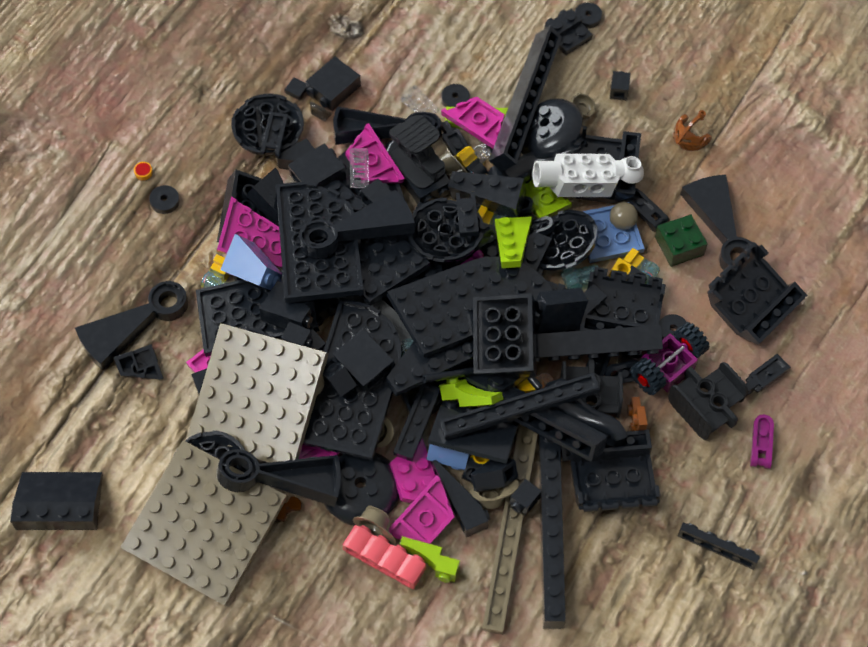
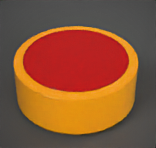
[134,162,153,180]

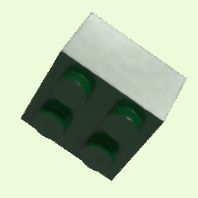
[655,214,707,267]

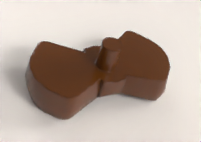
[276,496,302,522]

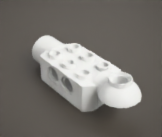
[532,154,644,197]

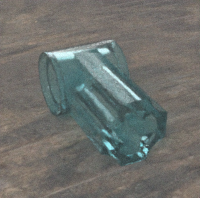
[561,264,598,289]

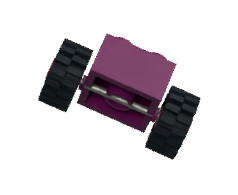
[630,322,710,395]

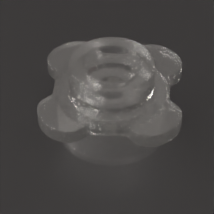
[473,144,491,164]

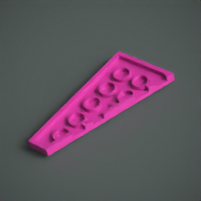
[217,196,282,269]

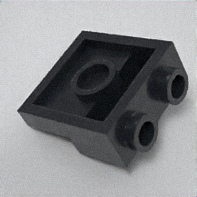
[544,9,593,55]

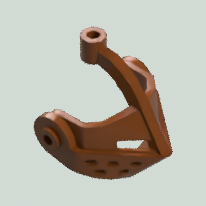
[673,110,712,151]

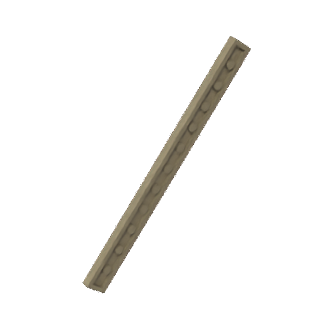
[482,424,538,634]

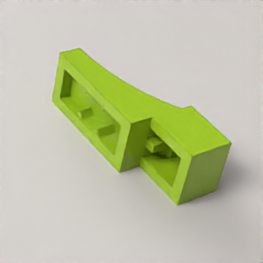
[439,378,503,407]
[400,536,460,583]

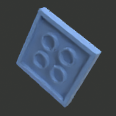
[582,202,645,263]

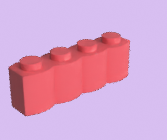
[342,525,426,590]

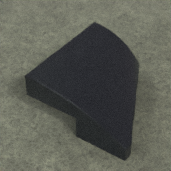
[114,344,164,380]

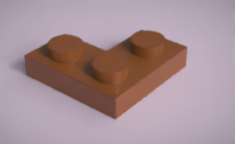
[627,397,647,431]

